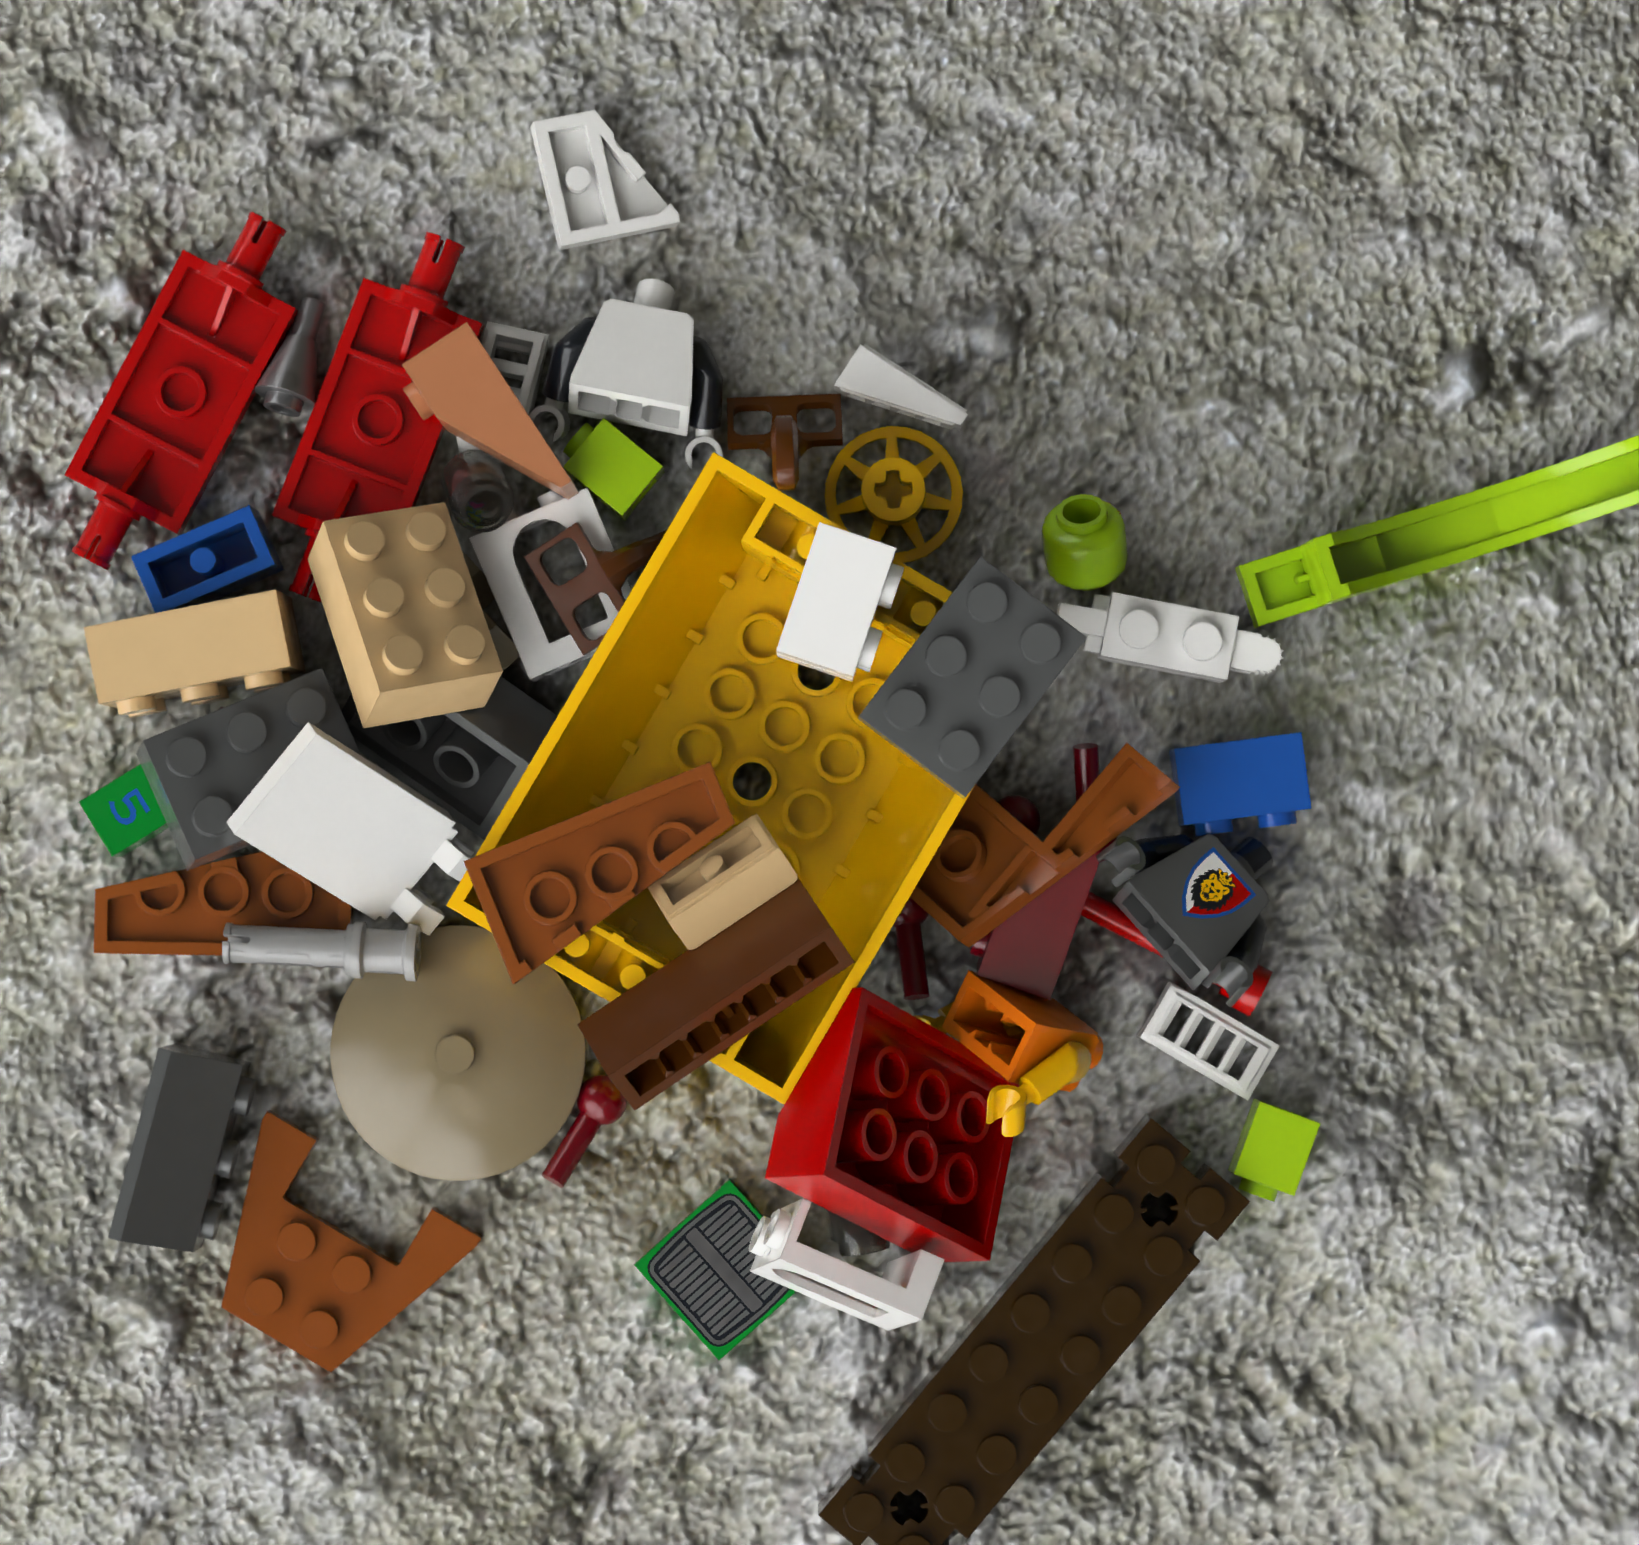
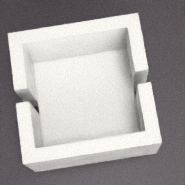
[776,522,904,682]

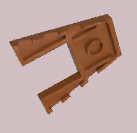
[910,742,1180,948]

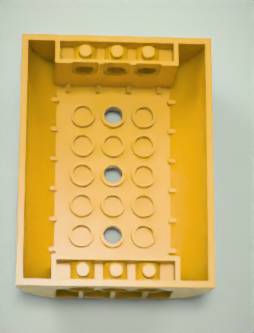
[446,452,976,1104]

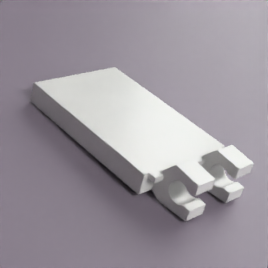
[227,722,474,936]

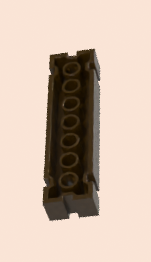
[818,1114,1250,1545]

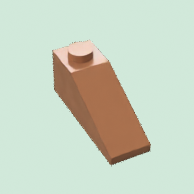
[402,322,579,500]

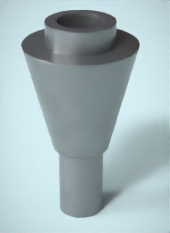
[255,297,326,417]

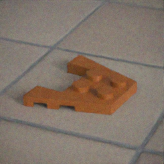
[221,1110,483,1372]

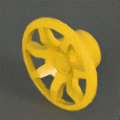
[825,426,963,563]

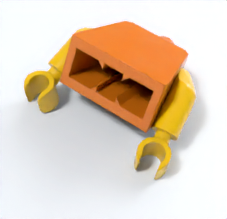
[914,970,1103,1137]

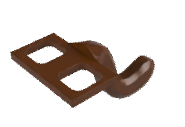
[727,394,843,490]
[524,523,667,655]

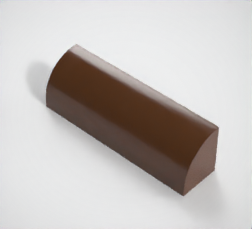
[577,878,855,1110]

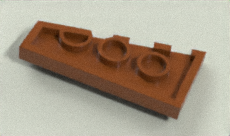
[464,762,736,985]
[94,851,354,956]

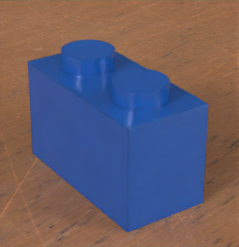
[131,505,284,613]
[1169,732,1312,836]

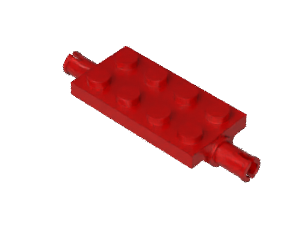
[64,211,298,570]
[272,232,485,603]

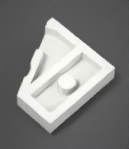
[530,110,680,250]

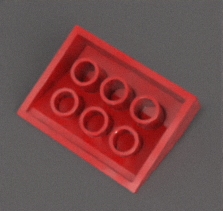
[765,987,1019,1262]

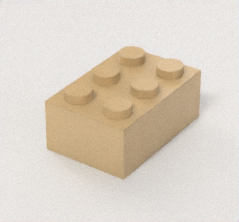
[307,502,503,728]
[84,589,306,718]

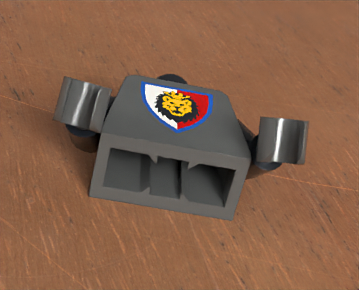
[1096,834,1273,1007]

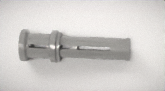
[222,921,421,982]

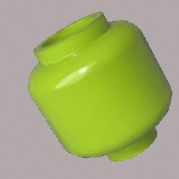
[1042,494,1128,591]

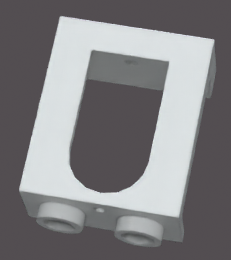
[469,488,631,682]
[749,1198,945,1331]

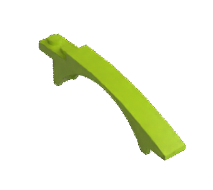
[1235,435,1639,628]

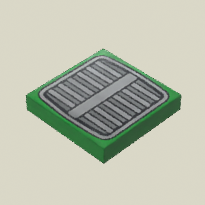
[634,1178,796,1360]

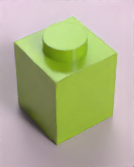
[563,418,665,521]
[1228,1098,1321,1202]

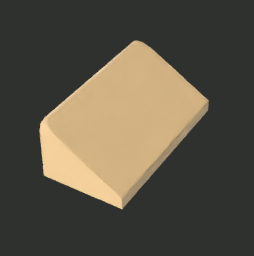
[648,813,798,950]

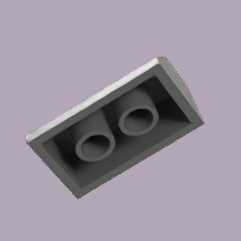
[341,676,557,840]
[108,1043,257,1252]

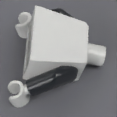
[529,279,723,469]

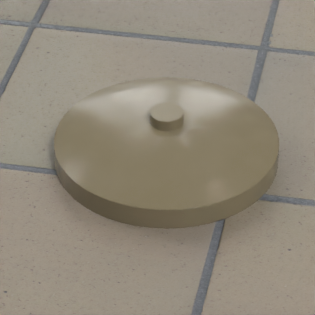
[330,925,587,1181]

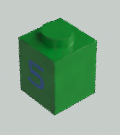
[79,764,168,857]

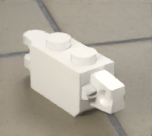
[1057,592,1284,683]

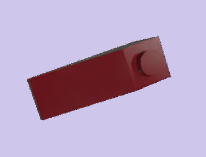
[969,846,1105,1000]

